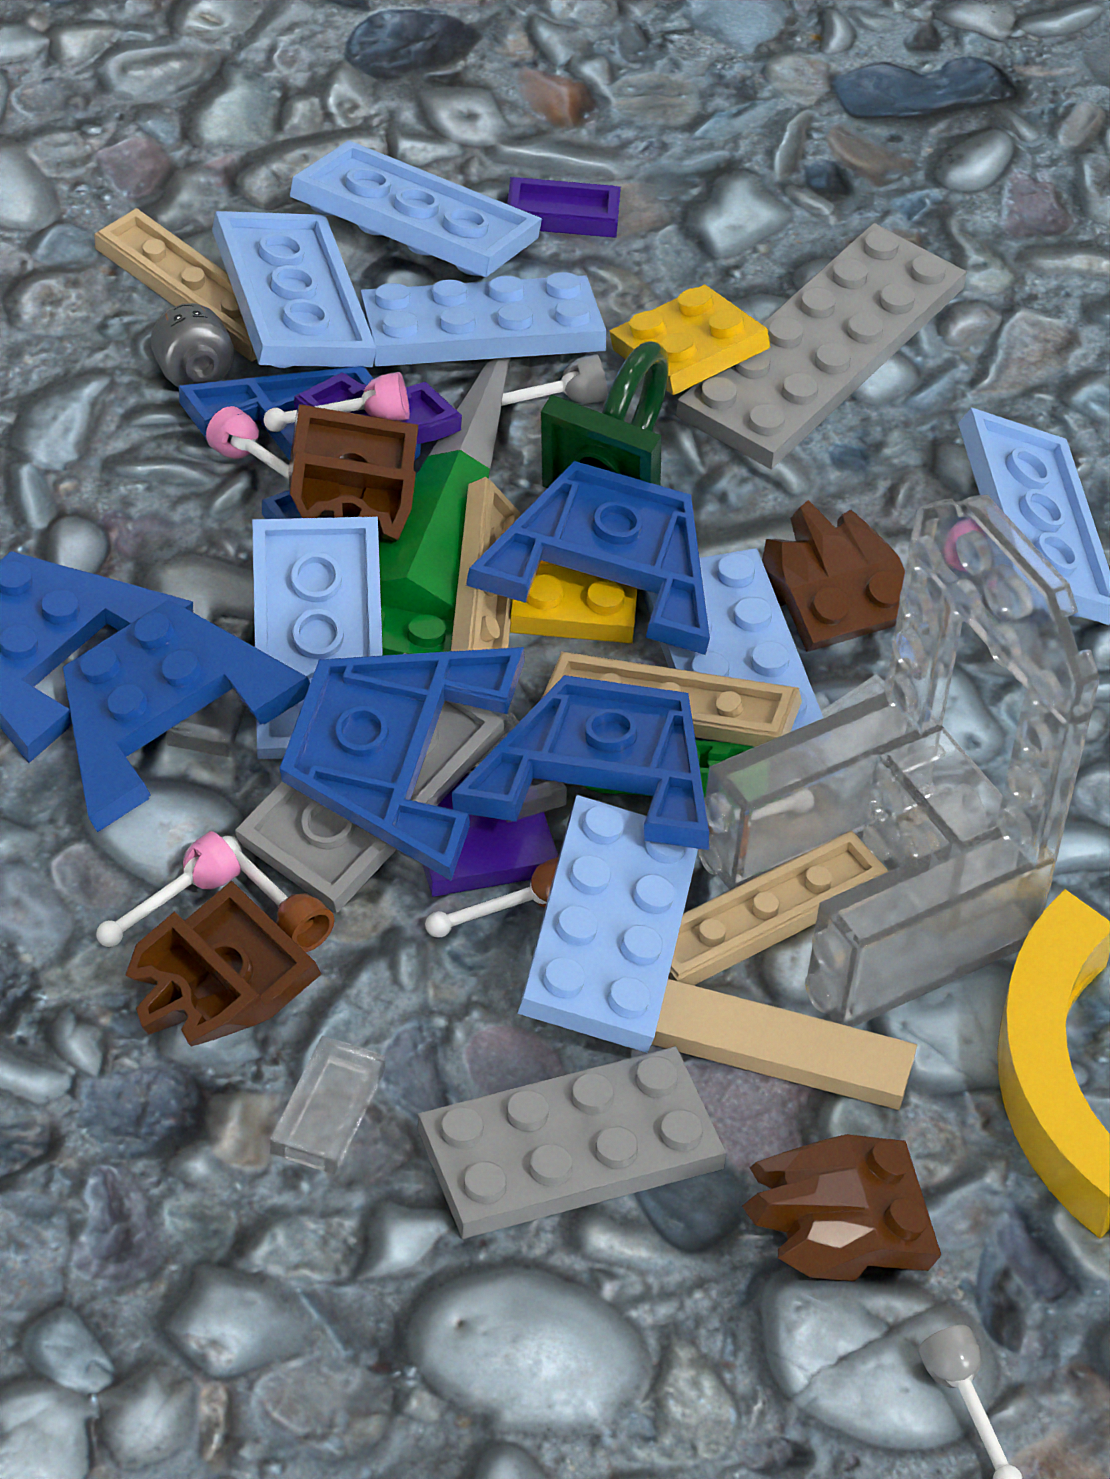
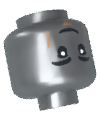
[151,303,234,387]

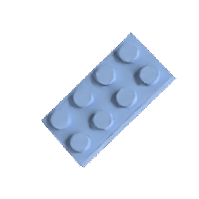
[290,140,542,277]
[212,211,377,369]
[361,272,606,366]
[958,407,1110,625]
[252,517,382,759]
[640,548,827,754]
[517,795,698,1053]

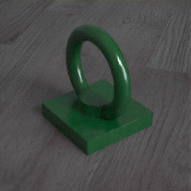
[541,341,669,488]

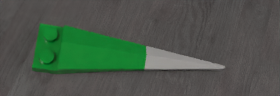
[378,357,510,656]

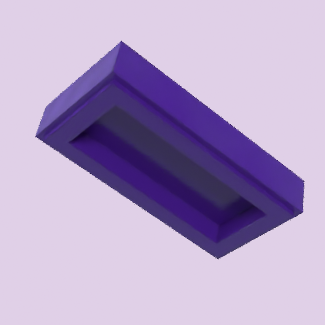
[507,177,621,238]

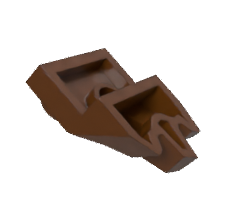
[288,404,419,542]
[762,500,922,652]
[125,880,321,1047]
[742,1134,941,1282]

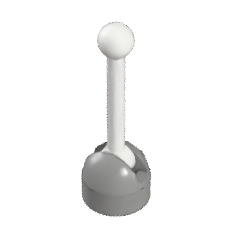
[501,354,608,406]
[918,1325,1022,1479]

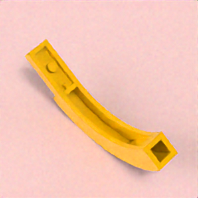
[997,889,1110,1239]

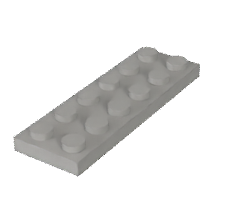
[676,223,967,470]

